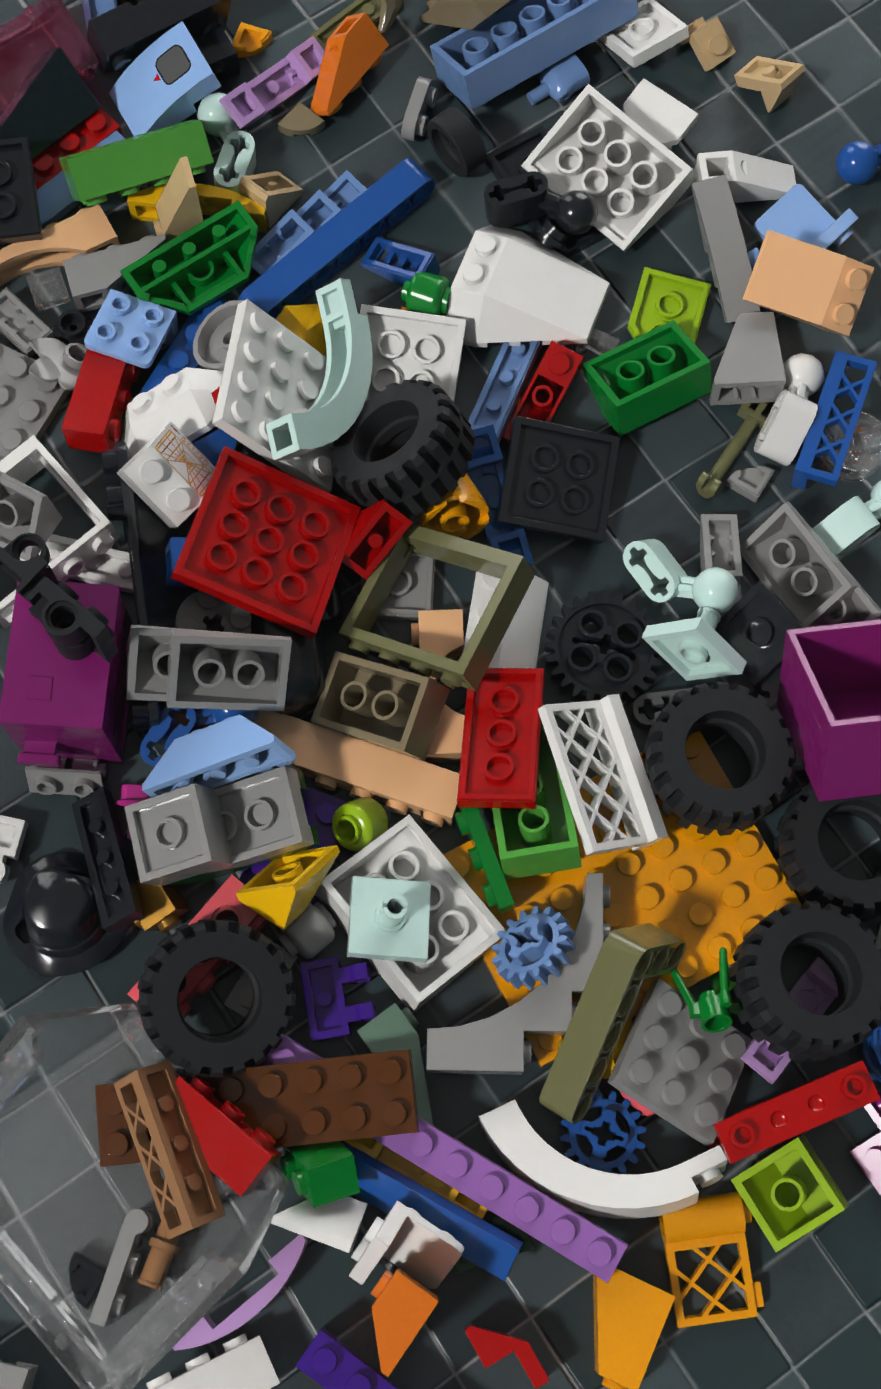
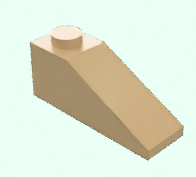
[153,156,204,242]

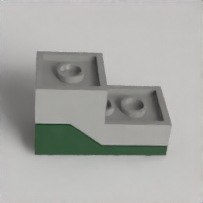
[124,766,320,889]

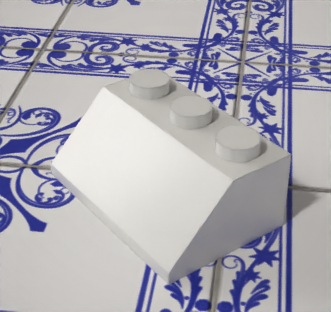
[463,572,549,668]

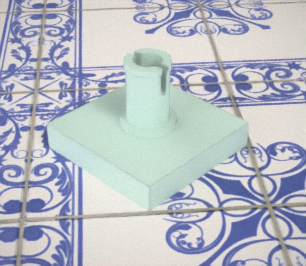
[642,607,747,681]
[347,876,431,963]

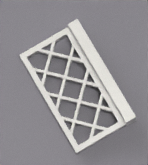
[538,694,668,855]

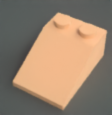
[743,230,874,336]

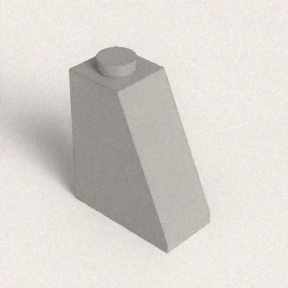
[709,311,786,406]

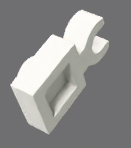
[0,815,28,884]

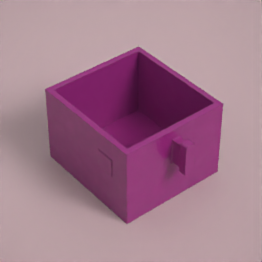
[0,581,133,767]
[777,619,881,802]

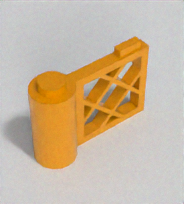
[658,1191,764,1328]

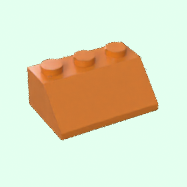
[370,1267,439,1377]

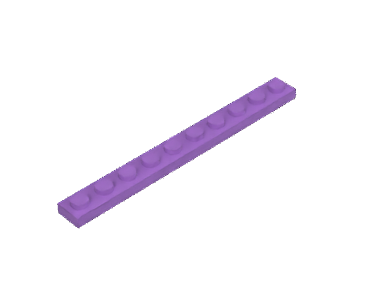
[260,1033,628,1283]

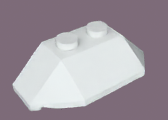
[121,367,223,457]

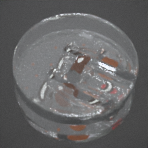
[819,412,881,482]

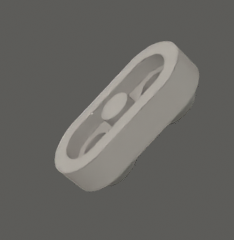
[401,76,438,142]

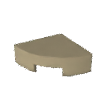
[277,102,325,137]

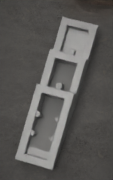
[691,174,761,323]
[700,514,743,618]

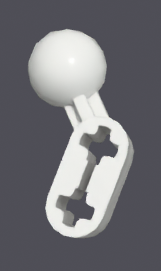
[754,353,825,466]

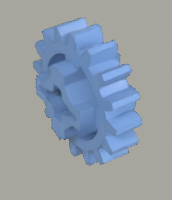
[492,906,576,990]

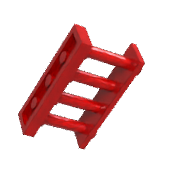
[707,1060,881,1164]

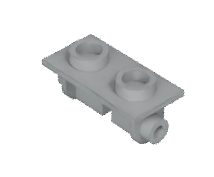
[25,758,107,797]

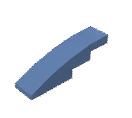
[252,170,367,275]

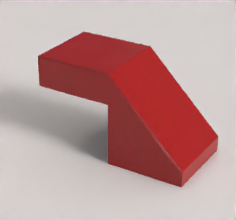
[464,1324,550,1389]

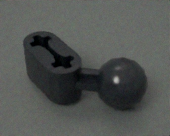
[484,171,598,235]

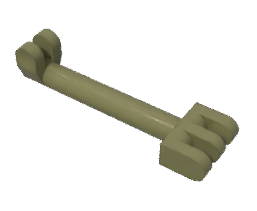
[695,402,769,498]

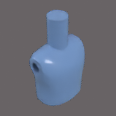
[526,53,590,105]

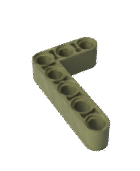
[539,923,686,1125]

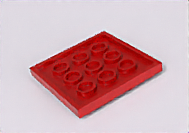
[170,446,361,639]

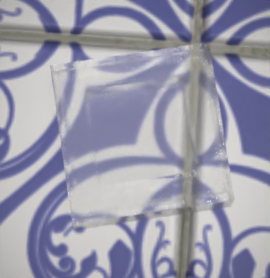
[26,267,71,312]

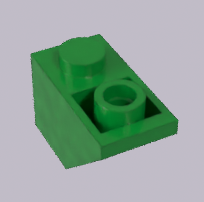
[280,1141,360,1208]

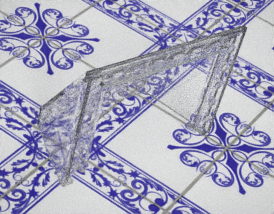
[0,1003,290,1389]

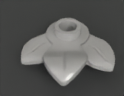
[29,338,87,391]

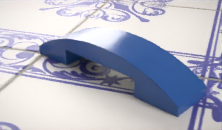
[467,424,534,565]

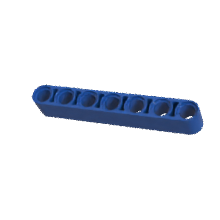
[238,158,436,320]

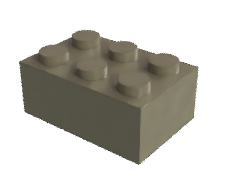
[311,651,450,761]

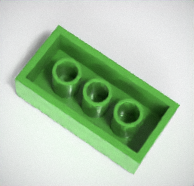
[59,120,214,206]
[492,715,582,880]

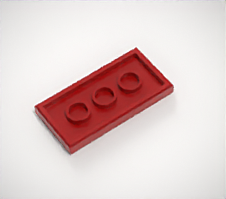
[457,668,545,809]

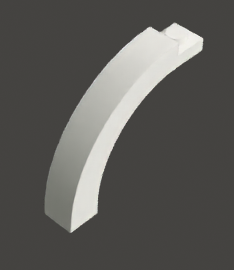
[479,1100,728,1219]

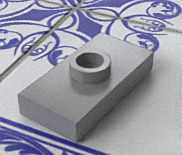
[0,287,55,358]

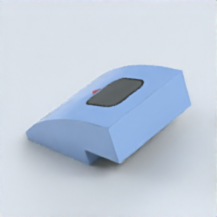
[109,21,221,136]

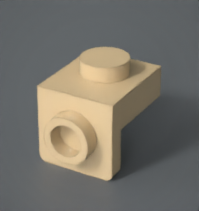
[680,16,736,72]

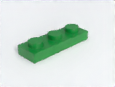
[454,807,515,915]

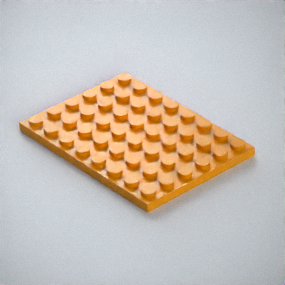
[443,731,801,1068]

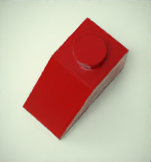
[342,499,413,580]

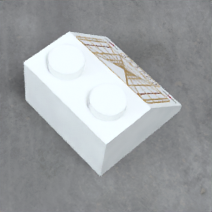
[117,421,215,528]

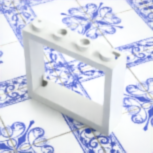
[0,435,120,629]

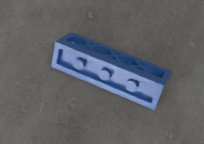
[791,350,877,490]

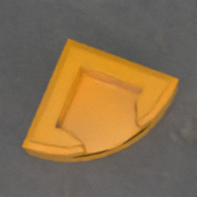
[232,22,273,57]

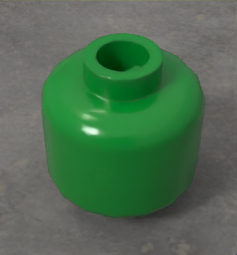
[401,271,451,316]

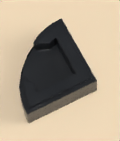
[69,1251,107,1310]

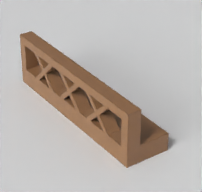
[113,1060,226,1240]

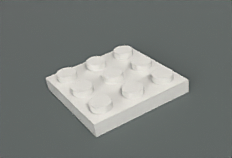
[360,304,467,402]

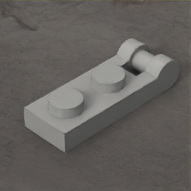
[89,1209,155,1327]

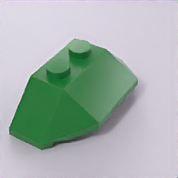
[120,200,258,316]

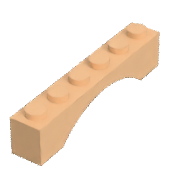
[0,204,120,286]

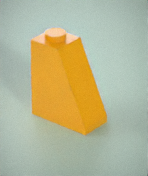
[593,1268,675,1389]

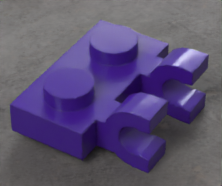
[299,956,377,1042]

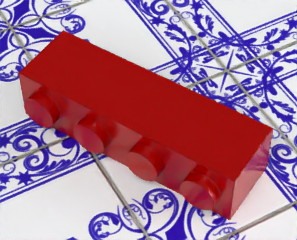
[61,349,140,453]

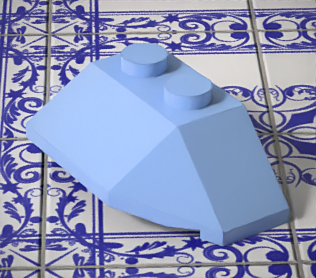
[142,714,296,798]

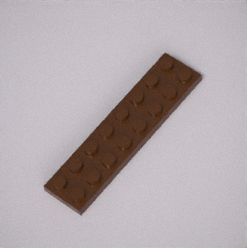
[95,1049,420,1167]

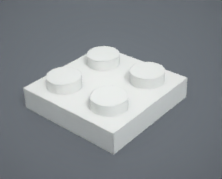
[598,0,689,68]

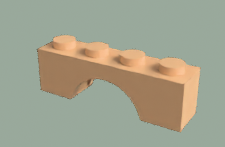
[411,609,465,763]

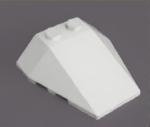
[446,225,610,347]

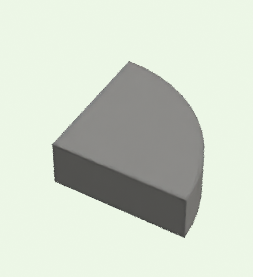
[725,466,775,503]

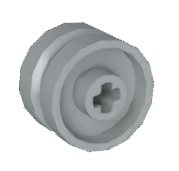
[193,300,243,371]

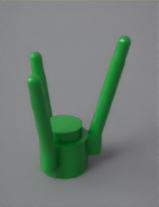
[670,947,733,1033]

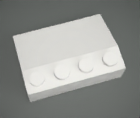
[521,84,695,252]
[315,814,506,1014]

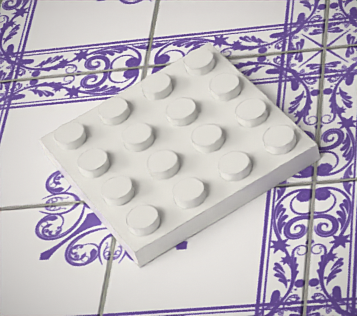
[212,299,335,493]

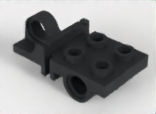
[0,533,119,663]

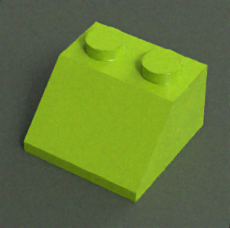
[731,1134,849,1252]

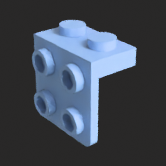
[753,184,858,249]
[84,289,179,368]

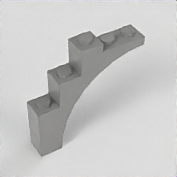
[426,873,611,1075]

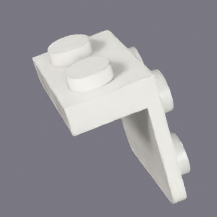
[349,1201,464,1289]

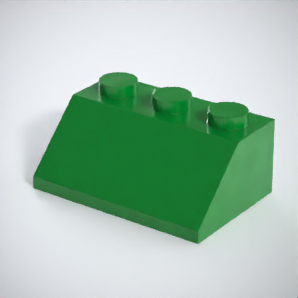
[582,320,712,436]

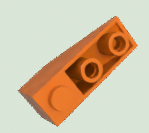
[310,12,389,117]

